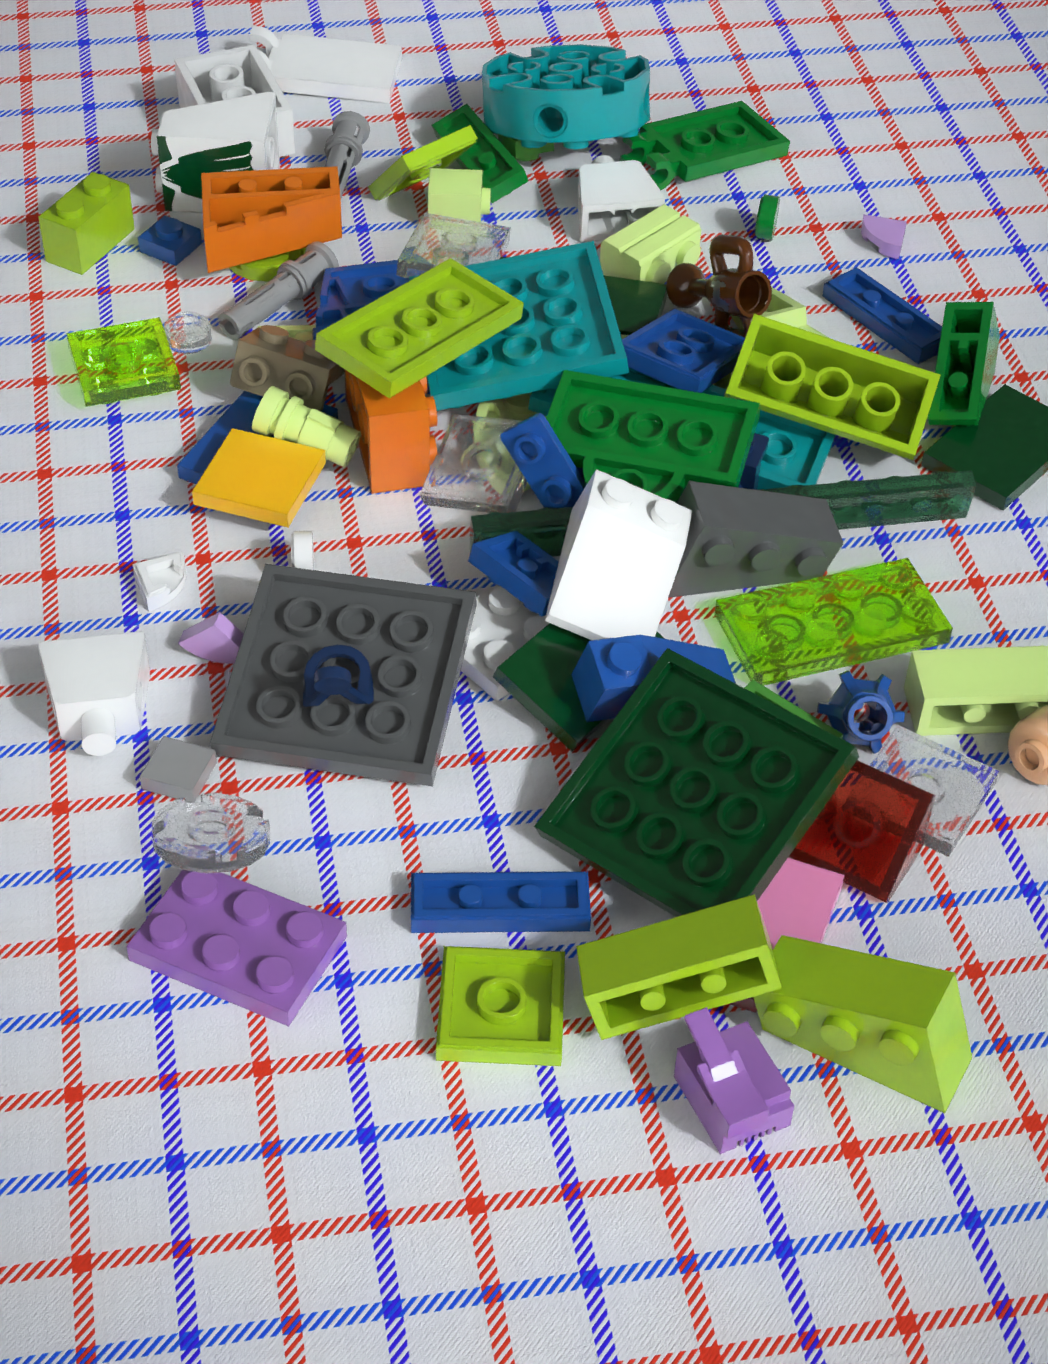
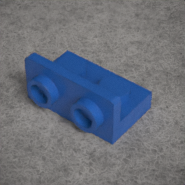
[468,531,559,617]

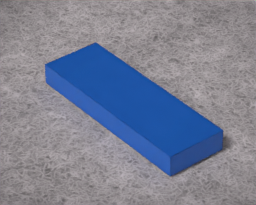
[822,267,942,364]
[411,871,591,933]

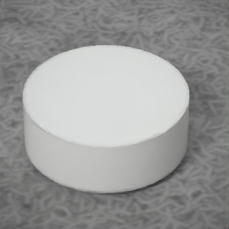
[291,531,314,570]

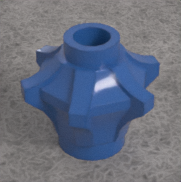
[817,670,905,754]

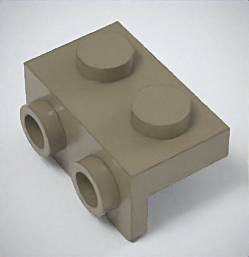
[230,325,344,411]

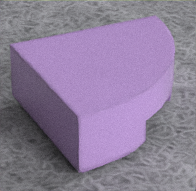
[861,214,907,259]
[178,612,244,664]

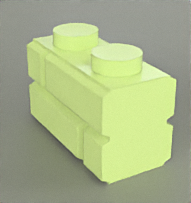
[600,204,701,284]

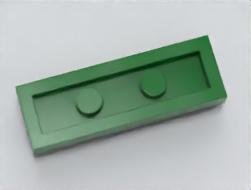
[432,104,528,203]

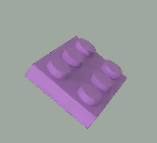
[127,860,347,1027]

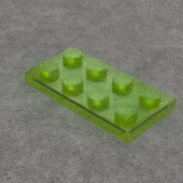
[714,558,953,686]

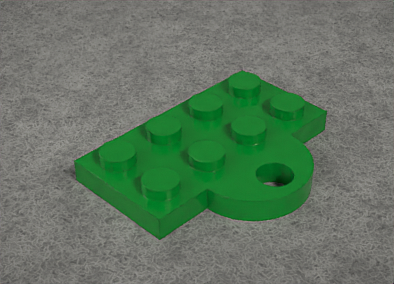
[546,370,760,502]

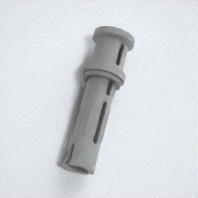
[324,111,370,198]
[218,241,339,340]

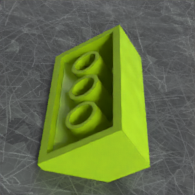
[724,314,941,460]

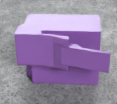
[674,1007,795,1154]

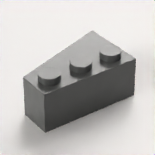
[668,481,843,598]

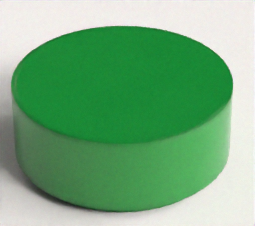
[755,194,780,241]

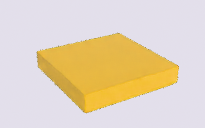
[192,428,326,528]

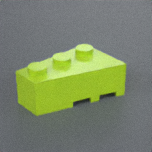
[753,935,972,1113]

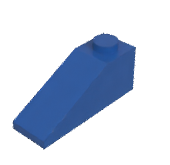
[571,634,736,722]

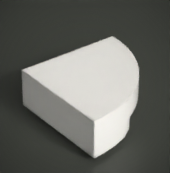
[132,551,186,611]

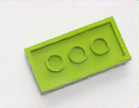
[315,258,524,398]

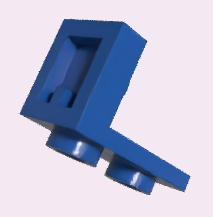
[500,413,585,520]

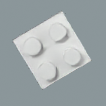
[461,585,549,701]

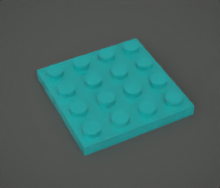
[409,241,629,411]

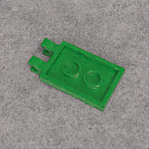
[619,101,790,190]

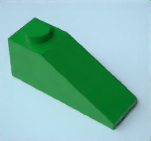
[928,302,1000,425]

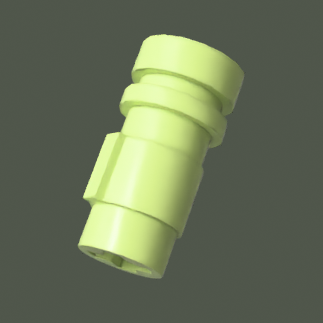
[252,386,361,468]

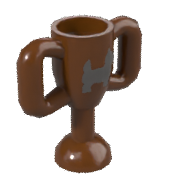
[666,234,772,338]

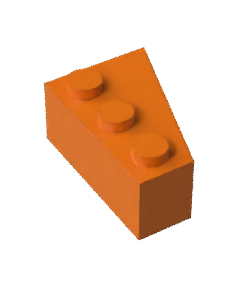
[201,166,342,273]

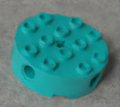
[482,44,650,149]

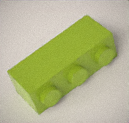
[576,894,782,1040]

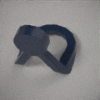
[303,644,374,707]

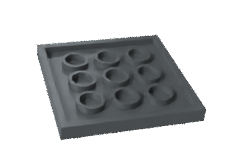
[210,564,477,787]

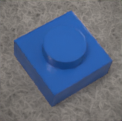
[138,215,202,266]

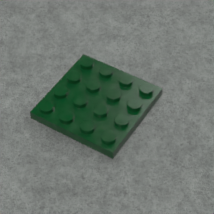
[534,648,859,917]

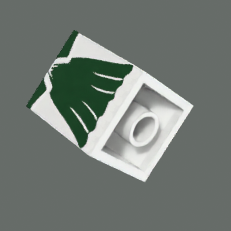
[151,92,280,213]

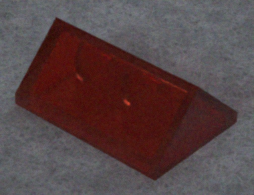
[789,760,936,903]

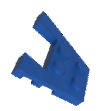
[312,258,430,340]

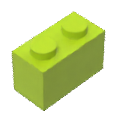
[38,172,135,275]

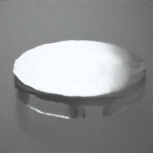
[152,793,270,873]

